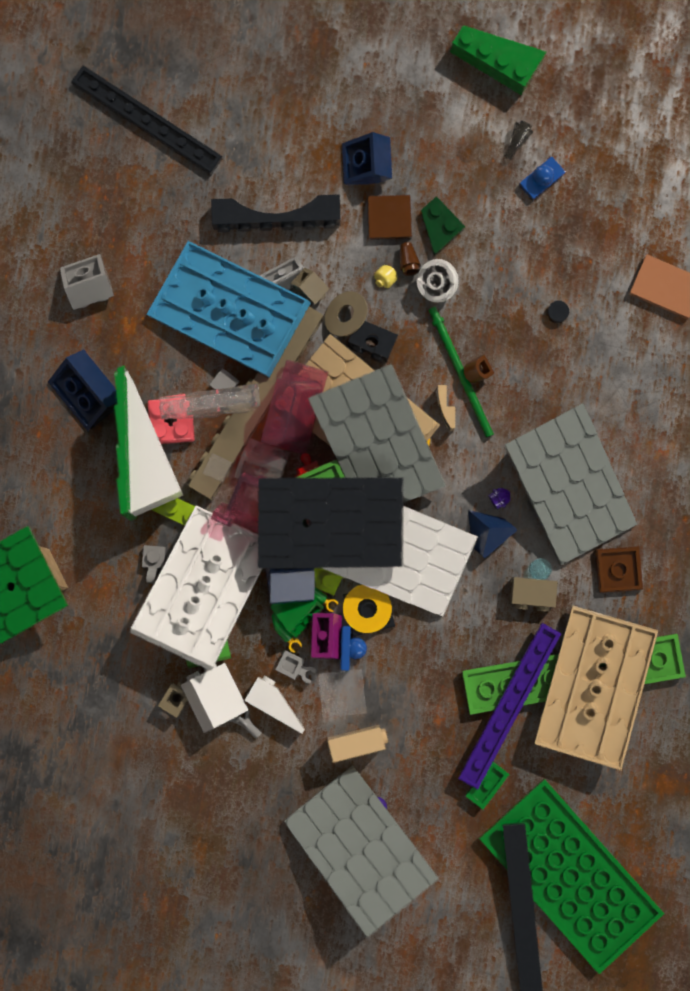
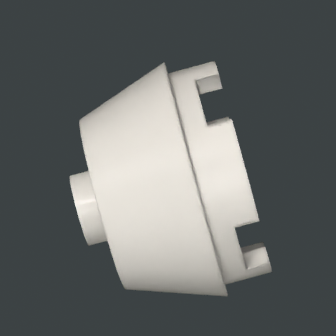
[417,259,458,302]

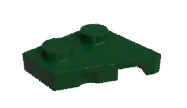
[421,196,466,256]

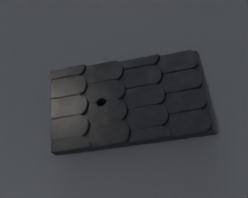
[258,477,404,568]

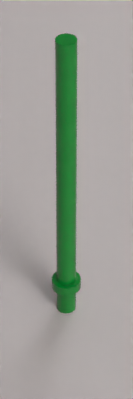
[428,307,494,438]

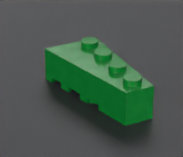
[450,25,547,96]

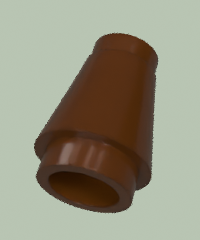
[400,242,421,276]

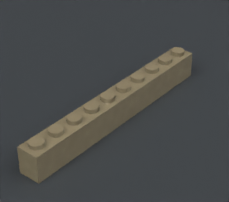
[188,307,324,501]

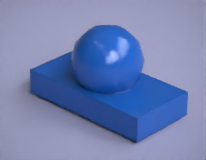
[519,156,565,201]
[340,626,367,670]

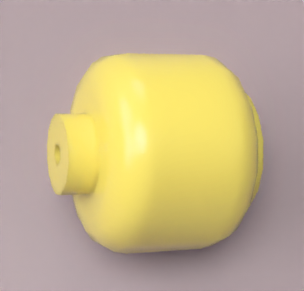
[374,265,397,288]

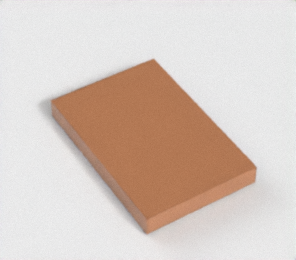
[629,254,690,320]

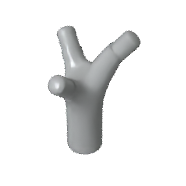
[229,711,262,739]

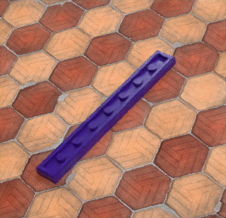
[458,623,562,789]

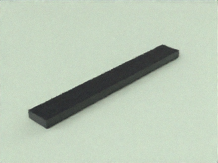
[71,65,223,175]
[503,822,543,991]

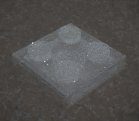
[318,669,367,718]

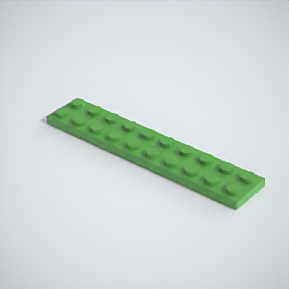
[462,634,686,715]

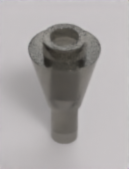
[504,120,533,160]

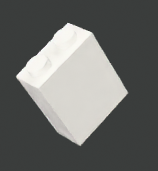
[181,663,248,733]

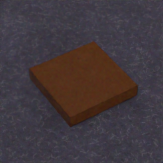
[368,195,412,240]
[595,546,643,593]

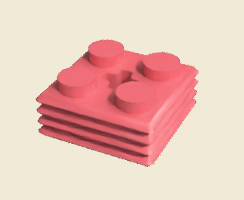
[148,397,195,444]

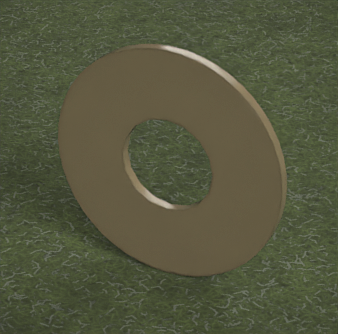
[325,291,368,337]

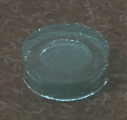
[529,558,552,580]

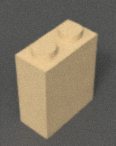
[328,725,388,762]

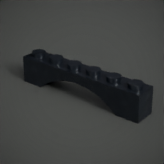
[211,194,341,233]

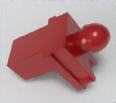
[294,453,319,478]

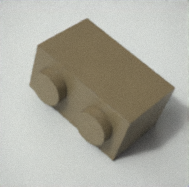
[509,577,558,612]

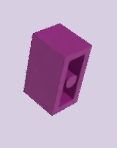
[311,613,342,659]

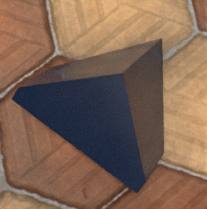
[468,510,517,559]

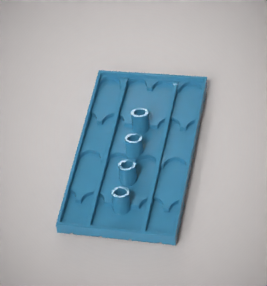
[147,241,311,378]

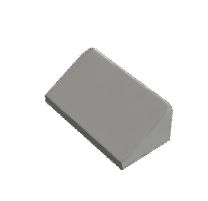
[259,256,304,290]

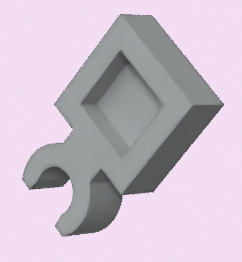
[275,650,317,683]

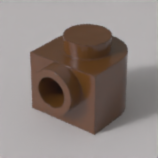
[464,354,494,383]

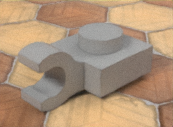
[142,545,166,584]

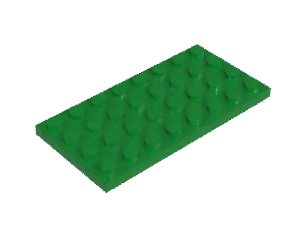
[479,779,664,974]

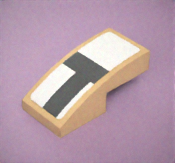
[437,385,455,431]

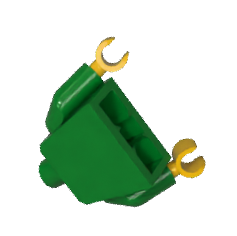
[270,587,338,653]

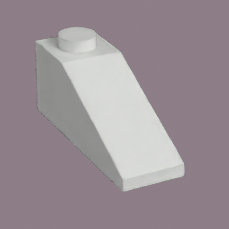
[245,675,305,733]

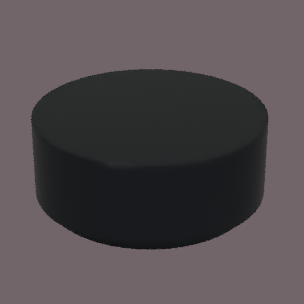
[547,301,570,323]

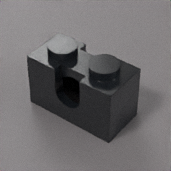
[348,321,398,363]

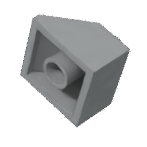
[60,254,114,310]

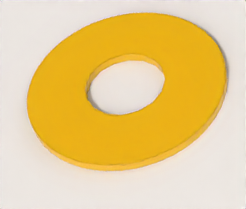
[343,585,392,633]

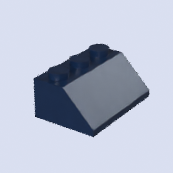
[48,349,118,431]

